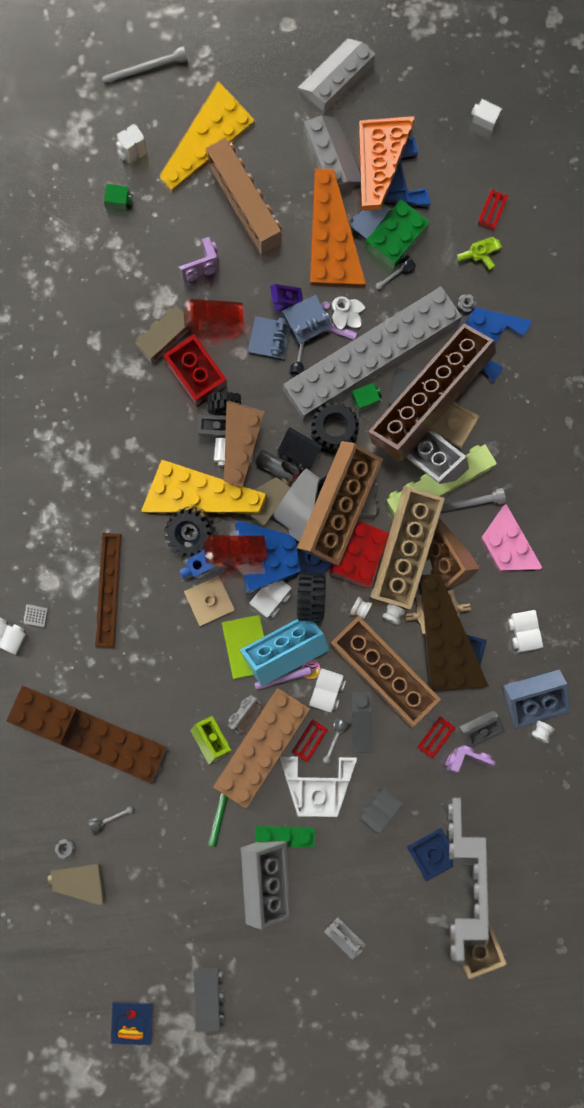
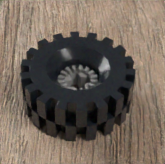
[164,506,215,557]

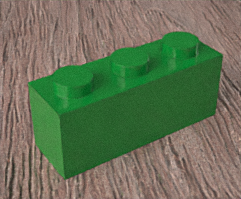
[255,826,315,848]

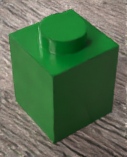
[104,184,132,211]
[352,383,382,413]

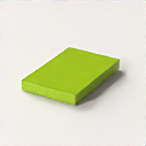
[222,615,264,680]

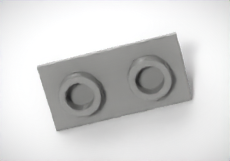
[227,695,263,735]
[324,917,366,960]

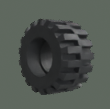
[311,402,359,453]
[297,572,326,622]

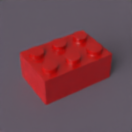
[163,334,227,406]
[330,520,389,588]

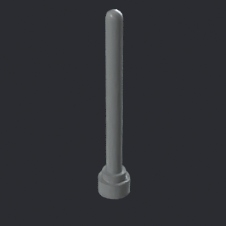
[102,47,188,83]
[441,488,506,512]

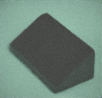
[460,711,505,748]

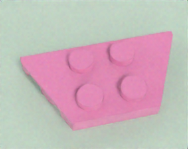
[481,504,542,571]

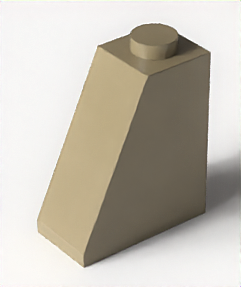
[247,477,291,527]
[48,864,105,905]

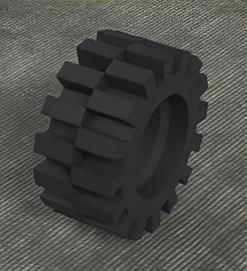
[207,392,241,415]

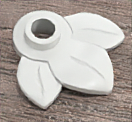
[332,297,365,330]

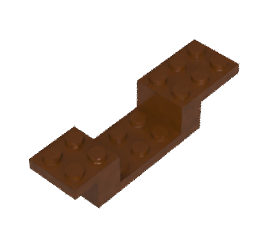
[6,685,167,784]

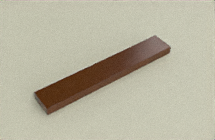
[95,533,122,648]

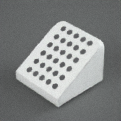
[24,604,48,628]

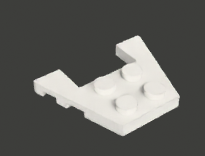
[280,756,357,817]

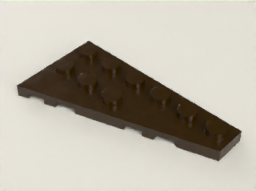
[420,573,489,691]

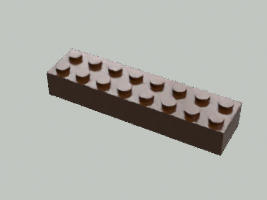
[368,323,496,462]

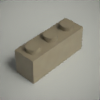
[135,305,193,364]

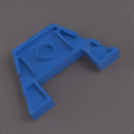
[384,137,431,207]
[465,307,532,383]
[235,521,301,593]

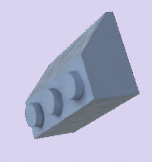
[504,669,571,729]

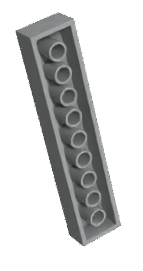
[283,287,462,421]

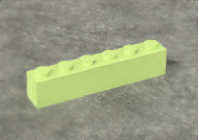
[386,444,497,517]

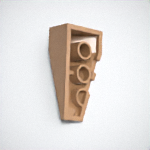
[427,518,480,590]

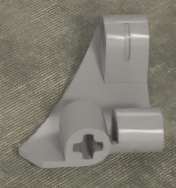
[272,468,320,542]

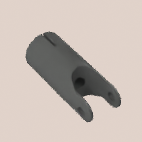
[255,449,300,482]

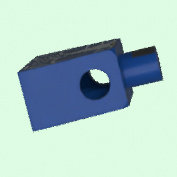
[180,546,227,580]

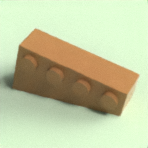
[224,401,265,487]

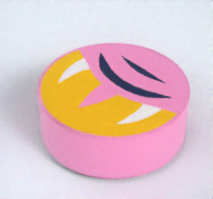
[301,660,321,680]

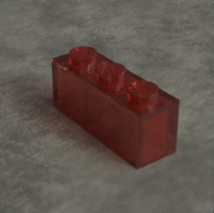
[183,299,244,332]
[203,535,267,566]

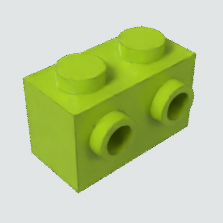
[191,716,231,765]

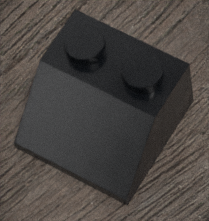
[277,427,323,472]

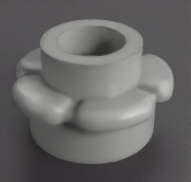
[458,294,476,312]
[55,839,75,859]

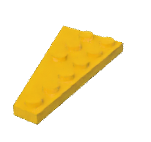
[160,81,255,192]
[141,460,267,514]

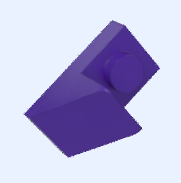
[270,284,303,311]

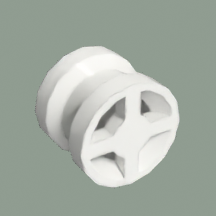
[350,597,372,620]
[382,603,406,625]
[531,721,555,744]

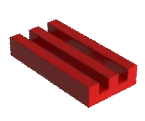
[478,189,509,230]
[417,716,456,759]
[291,719,329,763]

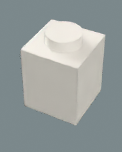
[471,99,502,131]

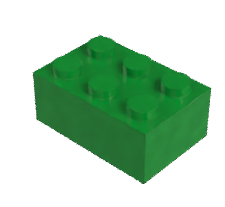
[365,199,430,270]

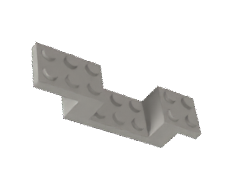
[448,798,488,966]

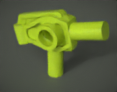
[457,237,503,270]

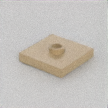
[431,401,480,449]
[184,576,235,627]

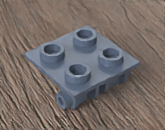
[283,295,333,344]
[248,316,291,359]

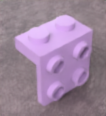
[180,237,219,282]
[445,745,496,774]

